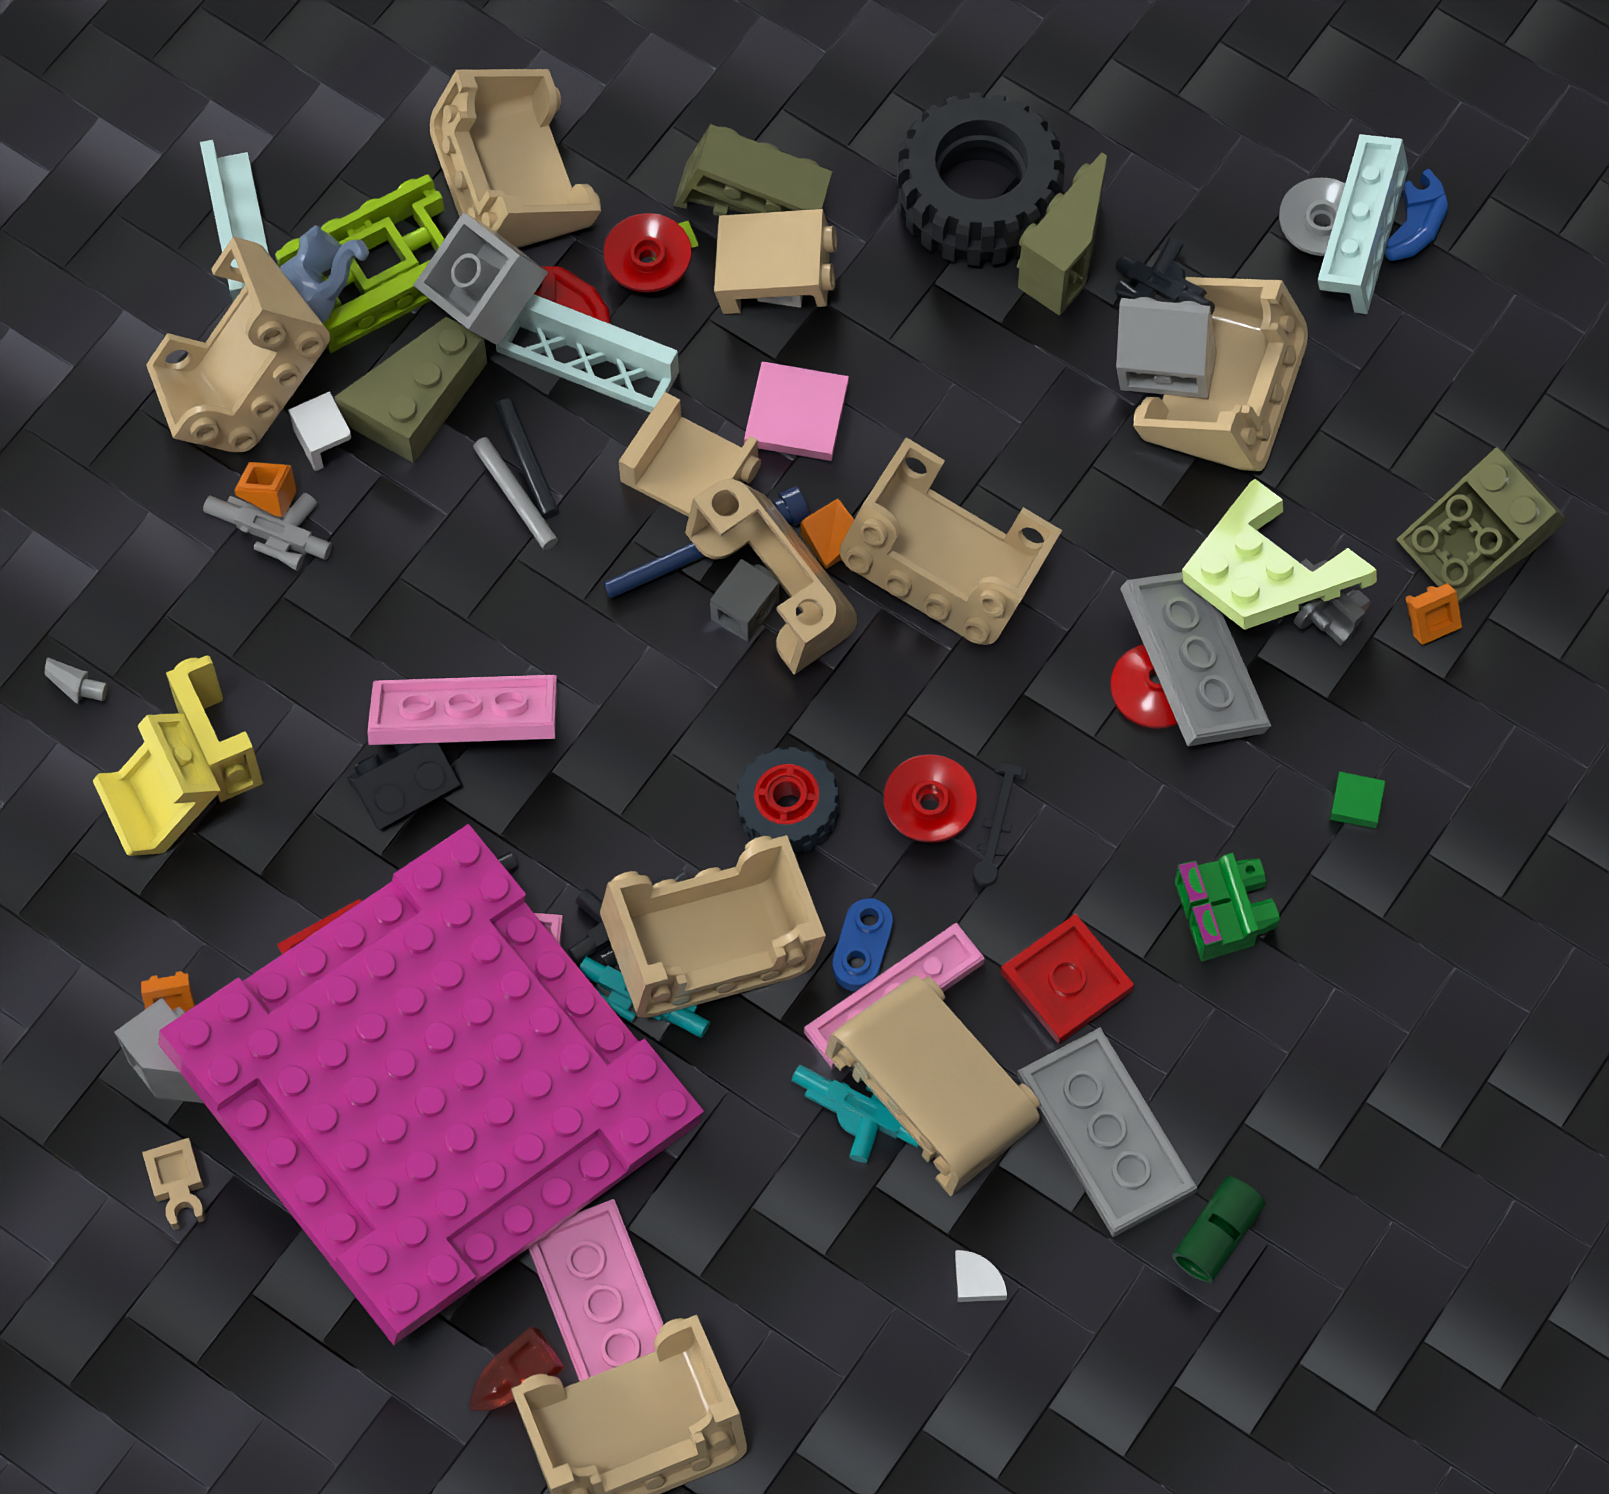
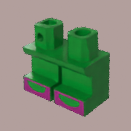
[1175,853,1280,962]

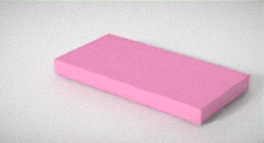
[367,675,557,745]
[528,1199,664,1381]

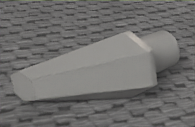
[45,658,108,703]

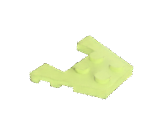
[1182,479,1377,630]

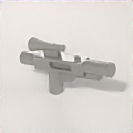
[203,493,333,571]

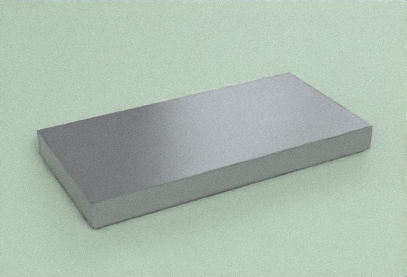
[1120,572,1271,746]
[1017,1027,1198,1237]

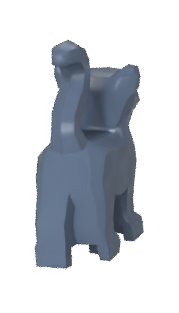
[280,225,369,323]

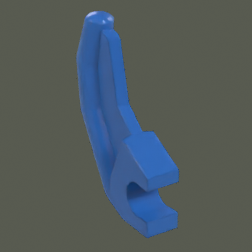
[1385,168,1448,261]

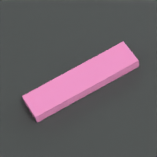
[804,923,985,1069]

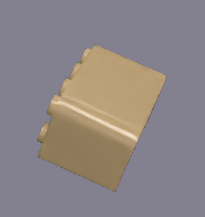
[600,835,826,1018]

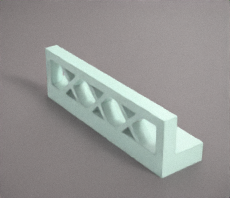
[1318,134,1408,314]
[200,140,269,302]
[496,294,679,413]

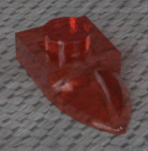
[469,1327,565,1411]

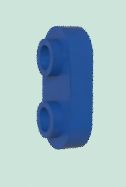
[833,898,893,991]

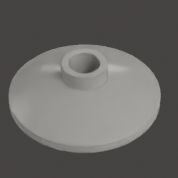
[1279,177,1345,256]

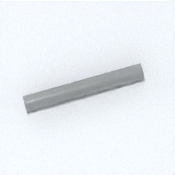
[473,437,558,550]

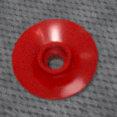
[604,213,691,292]
[1110,644,1178,729]
[884,754,977,843]

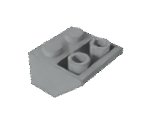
[1116,297,1217,398]
[114,998,204,1103]

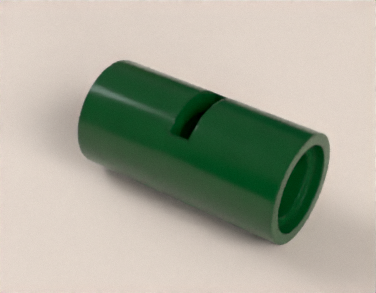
[1172,1176,1266,1284]

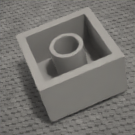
[413,212,548,345]

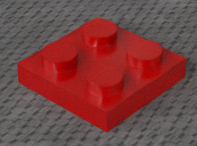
[1000,914,1134,1045]

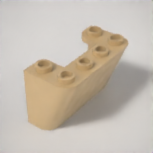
[146,236,330,452]
[839,437,1062,645]
[685,479,857,675]

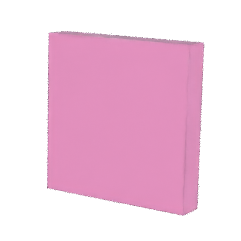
[744,362,849,461]

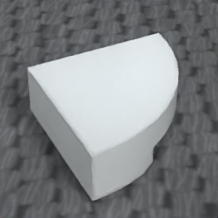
[955,1250,1007,1302]

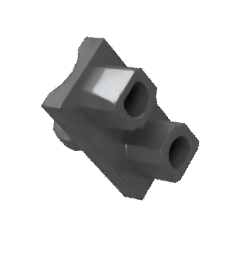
[1294,559,1371,646]

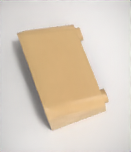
[430,69,601,248]
[1133,277,1308,471]
[825,975,1040,1196]
[511,1315,747,1494]

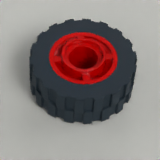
[736,747,840,855]

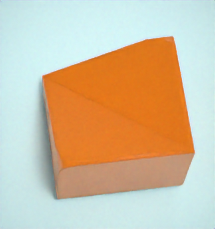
[234,462,297,517]
[801,499,854,569]

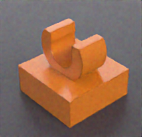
[1406,583,1462,645]
[141,971,196,1013]

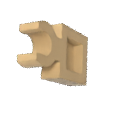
[142,1138,205,1230]

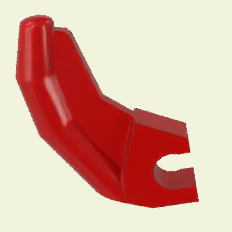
[534,266,610,324]

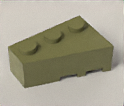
[674,124,832,216]
[334,317,488,463]

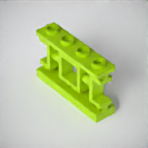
[275,174,445,353]

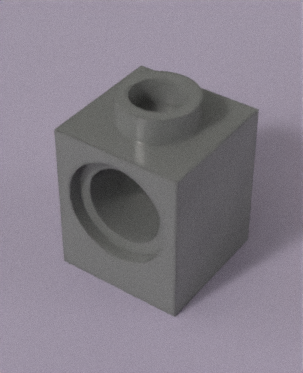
[710,559,779,642]

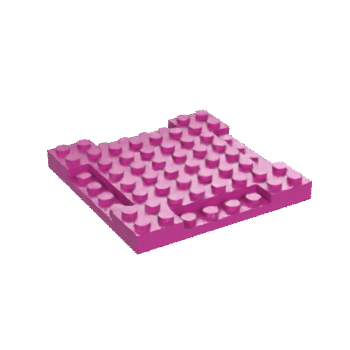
[158,824,704,1345]

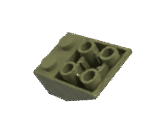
[1017,152,1107,316]
[1396,447,1568,604]

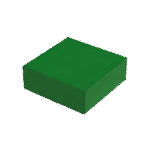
[1330,772,1385,829]

